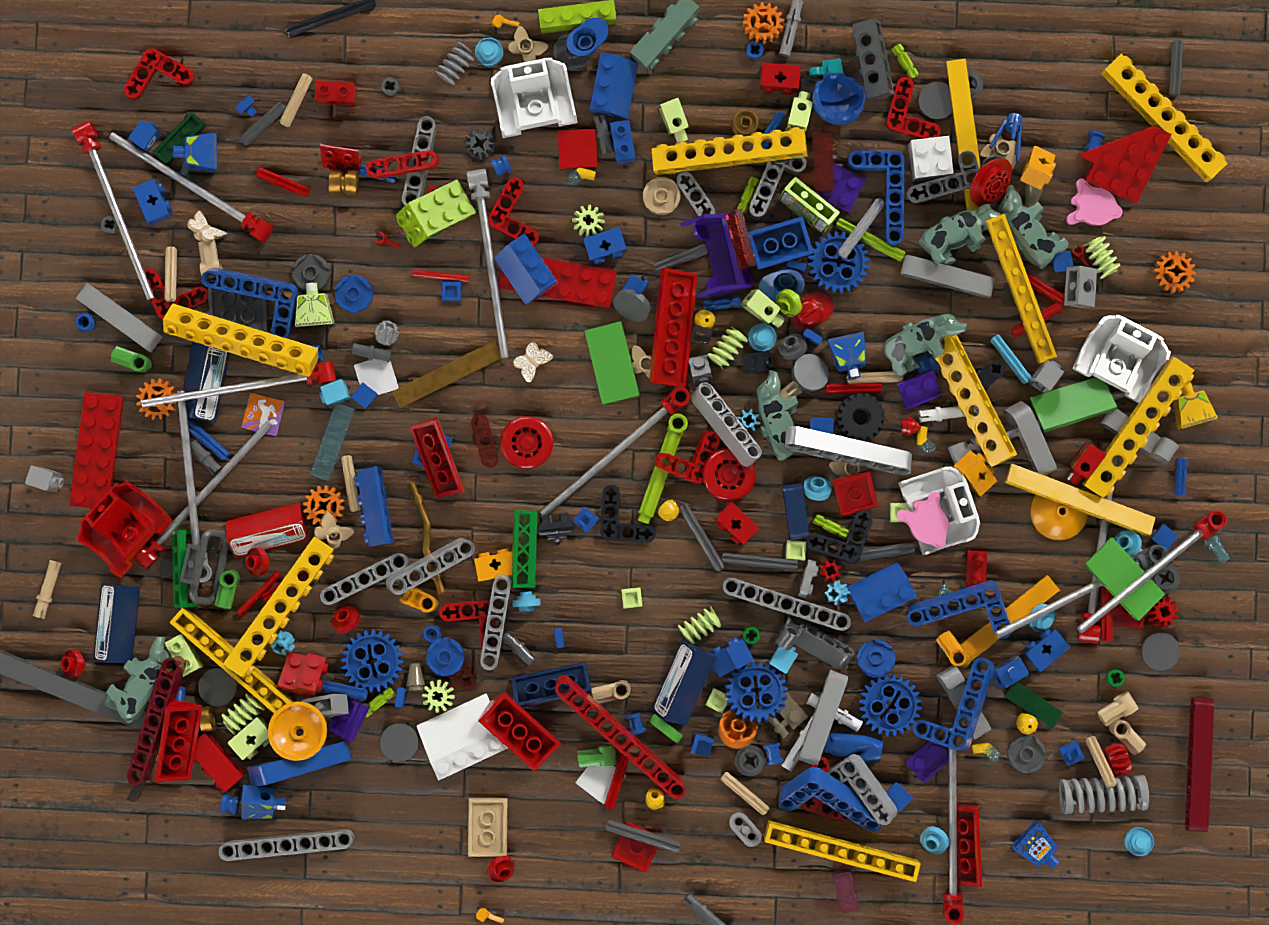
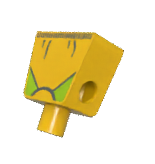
[1173,382,1217,430]

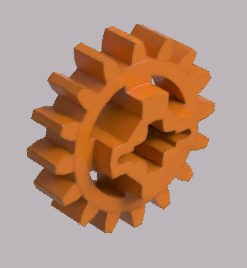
[742,2,784,44]
[1153,251,1196,293]
[136,379,178,420]
[303,485,346,526]

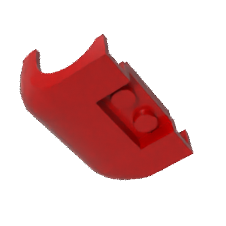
[76,481,173,578]

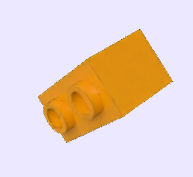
[1020,146,1056,190]
[954,450,997,497]
[474,548,512,581]

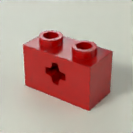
[760,62,801,95]
[315,80,357,107]
[715,501,759,545]

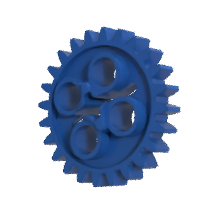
[807,231,870,294]
[341,629,404,692]
[725,661,788,724]
[858,673,922,736]

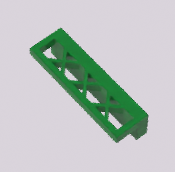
[511,510,537,588]
[172,530,198,608]

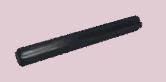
[285,0,376,37]

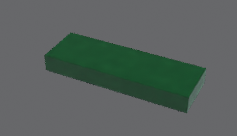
[152,111,207,166]
[1003,682,1063,728]

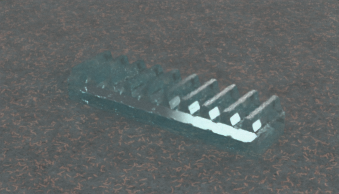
[310,403,355,481]

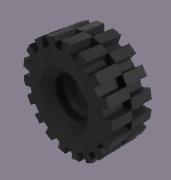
[836,393,886,441]

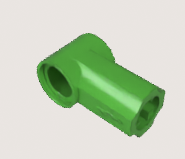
[111,346,152,373]
[214,570,240,609]
[577,745,617,767]

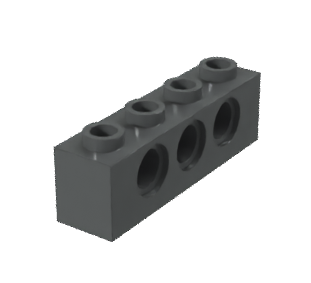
[852,18,895,101]

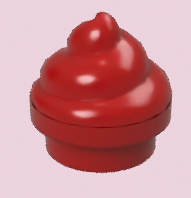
[901,417,921,436]

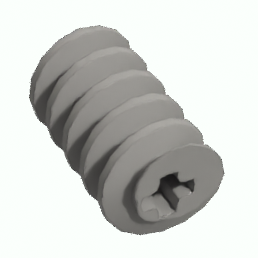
[434,42,474,85]

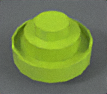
[776,289,802,317]

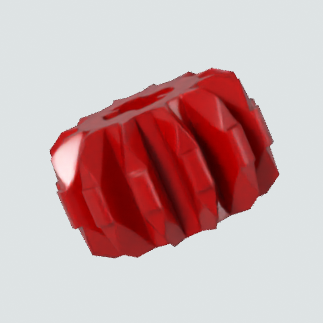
[1146,596,1180,628]
[1104,743,1132,777]

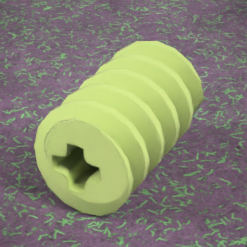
[1083,236,1120,280]
[707,327,748,369]
[678,606,721,645]
[221,693,265,735]

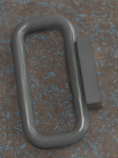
[180,529,229,605]

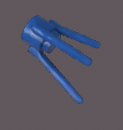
[989,113,1023,163]

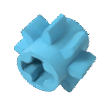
[737,409,760,432]
[825,580,850,605]
[271,630,295,656]

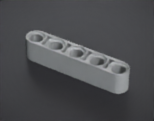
[402,116,437,206]
[900,255,995,298]
[76,283,162,352]
[691,383,762,467]
[386,538,475,595]
[320,553,409,605]
[480,574,511,670]
[798,670,848,766]

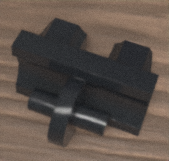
[538,513,574,545]

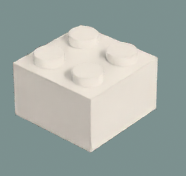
[908,136,954,182]

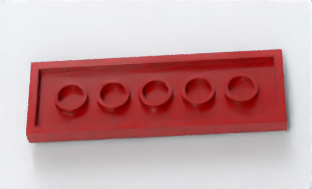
[498,257,617,309]
[649,268,698,388]
[69,392,124,509]

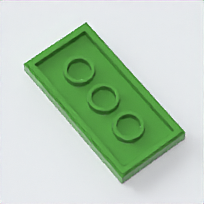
[585,321,640,405]
[1029,377,1117,433]
[1084,538,1165,621]

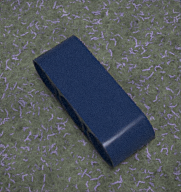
[782,483,809,540]

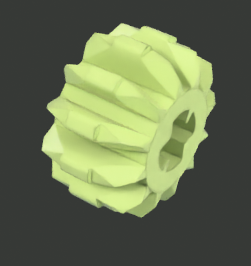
[572,205,605,237]
[422,679,455,713]

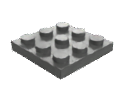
[208,277,269,333]

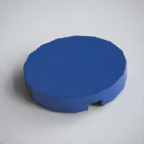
[335,275,373,313]
[426,637,465,676]
[857,639,896,678]

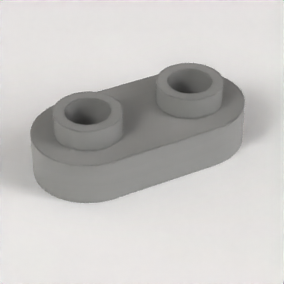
[798,559,819,598]
[729,812,762,847]

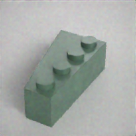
[630,0,699,71]

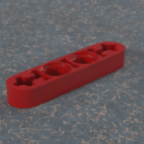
[366,150,440,179]

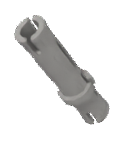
[779,0,804,57]

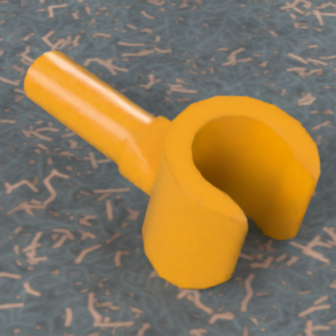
[491,15,519,28]
[476,908,504,923]

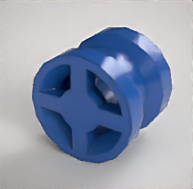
[491,155,512,178]
[220,793,241,815]

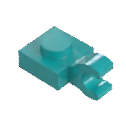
[809,58,843,78]

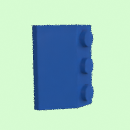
[590,52,638,120]
[746,216,813,270]
[494,233,558,305]
[847,562,917,622]

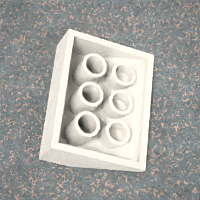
[417,693,508,781]

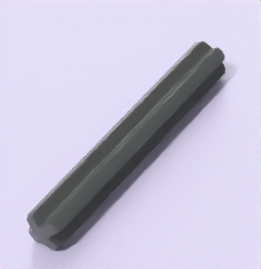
[679,503,725,572]
[840,542,915,563]
[722,553,798,570]
[606,820,681,853]

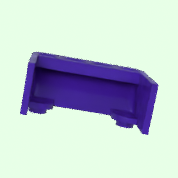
[680,214,754,298]

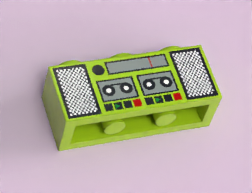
[778,177,840,235]

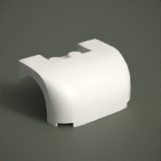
[491,58,578,138]
[1072,315,1170,403]
[898,466,980,555]

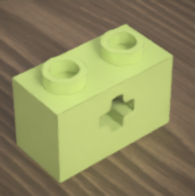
[165,634,205,677]
[228,716,270,760]

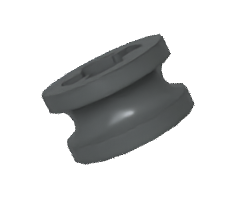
[382,77,399,96]
[101,216,119,234]

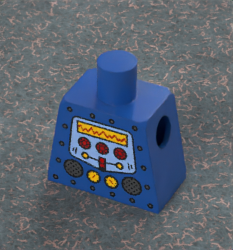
[1010,820,1060,869]

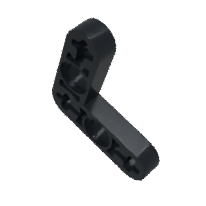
[600,485,656,543]
[806,510,873,564]

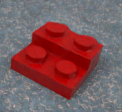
[277,652,329,698]

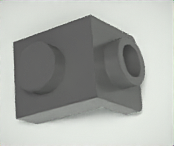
[689,355,713,387]

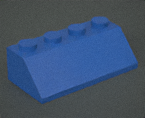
[354,466,394,547]

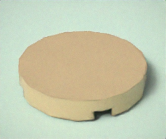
[643,177,680,215]

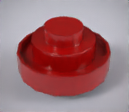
[246,548,270,576]
[331,606,360,633]
[61,650,86,678]
[487,855,516,883]

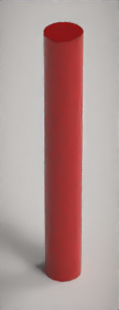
[412,269,470,283]
[236,570,282,617]

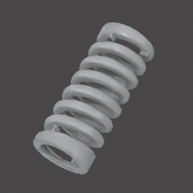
[1059,775,1149,814]

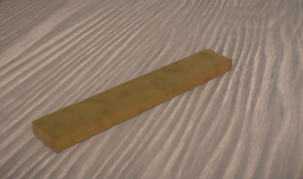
[392,340,502,409]

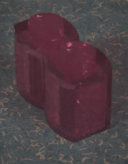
[832,869,858,913]

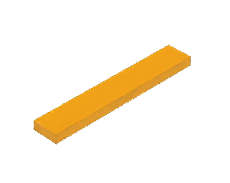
[960,575,1060,662]

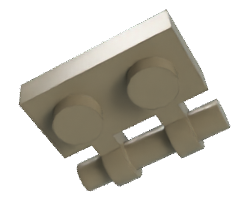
[758,692,808,738]

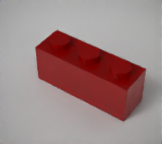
[193,732,246,792]

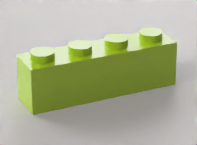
[538,0,616,34]

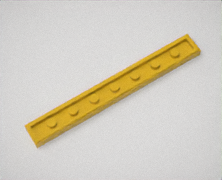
[946,59,981,210]
[985,213,1057,364]
[1005,464,1155,537]

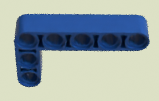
[847,150,904,246]
[201,268,298,338]
[907,581,1011,639]
[913,658,994,751]
[247,740,352,786]
[779,767,881,832]

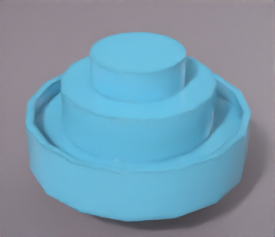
[475,38,503,67]
[748,323,776,352]
[803,476,832,501]
[1114,530,1142,558]
[512,591,541,612]
[1028,604,1055,632]
[920,826,949,854]
[1124,827,1154,856]

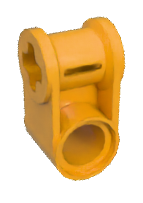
[399,587,438,612]

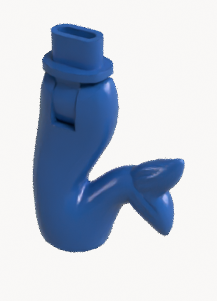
[823,733,883,779]

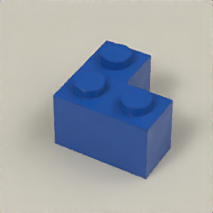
[709,637,754,678]

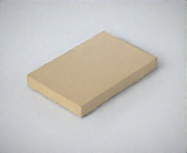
[468,798,508,857]

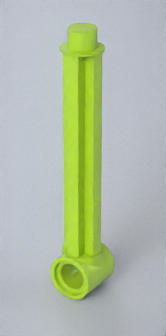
[638,414,688,524]

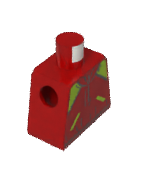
[1067,441,1107,485]

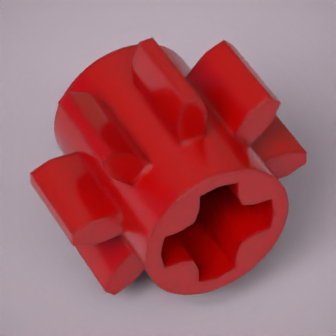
[818,559,842,582]

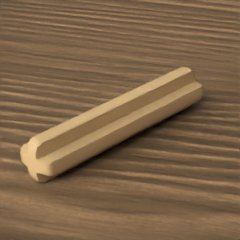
[280,73,312,127]
[164,247,177,302]
[846,371,904,384]
[341,455,361,512]
[1086,736,1116,788]
[721,772,769,815]

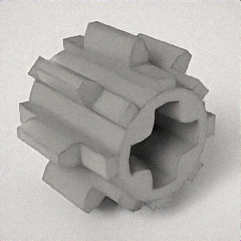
[374,321,400,346]

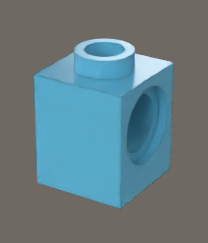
[319,379,351,406]
[769,646,798,674]

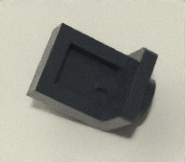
[742,352,773,374]

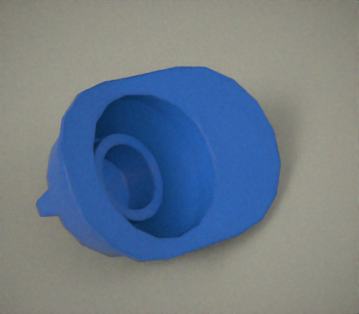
[566,17,608,56]
[759,268,805,301]

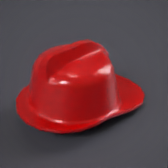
[791,292,833,331]

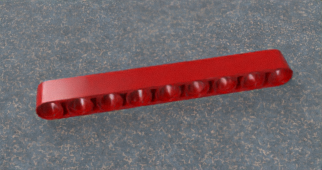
[555,675,686,799]

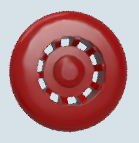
[970,158,1012,206]
[500,416,554,469]
[703,448,756,502]

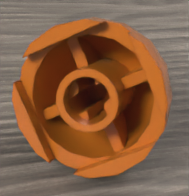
[718,710,758,749]

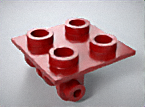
[320,144,362,173]

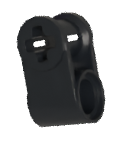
[976,360,1005,391]

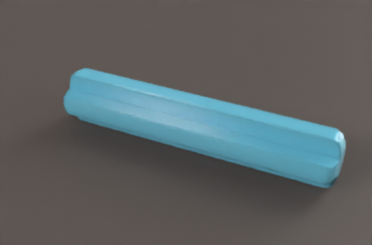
[990,335,1031,384]

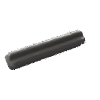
[1169,40,1183,97]
[239,102,286,146]
[653,244,707,274]

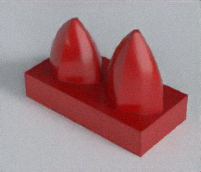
[965,550,987,588]

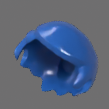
[812,72,866,125]

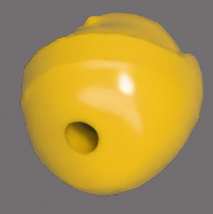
[694,310,715,330]
[657,500,679,521]
[1016,713,1038,735]
[645,787,665,810]

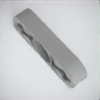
[676,172,715,216]

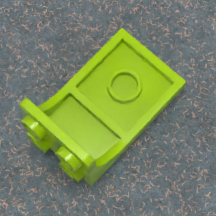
[396,180,476,247]

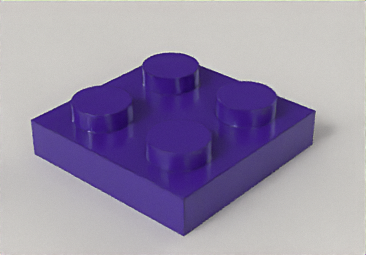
[816,162,866,214]

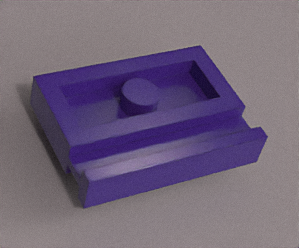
[896,369,942,410]
[328,697,370,742]
[905,741,949,783]

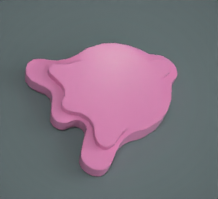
[1066,178,1122,226]
[896,492,949,548]

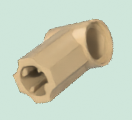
[198,240,222,279]
[592,680,631,704]
[1097,691,1139,726]
[1109,719,1146,756]

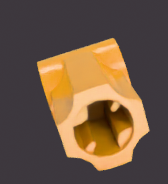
[936,631,970,669]

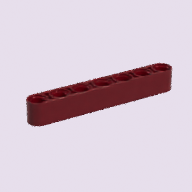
[127,656,186,786]
[1185,698,1214,832]

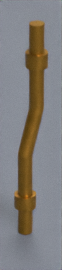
[408,481,446,595]

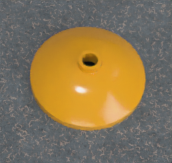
[1030,484,1088,540]
[268,702,327,761]

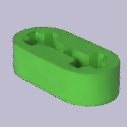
[649,714,683,743]

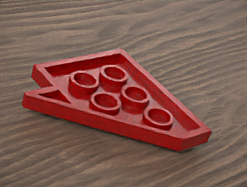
[1079,126,1172,204]

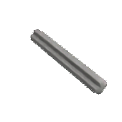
[837,198,885,259]

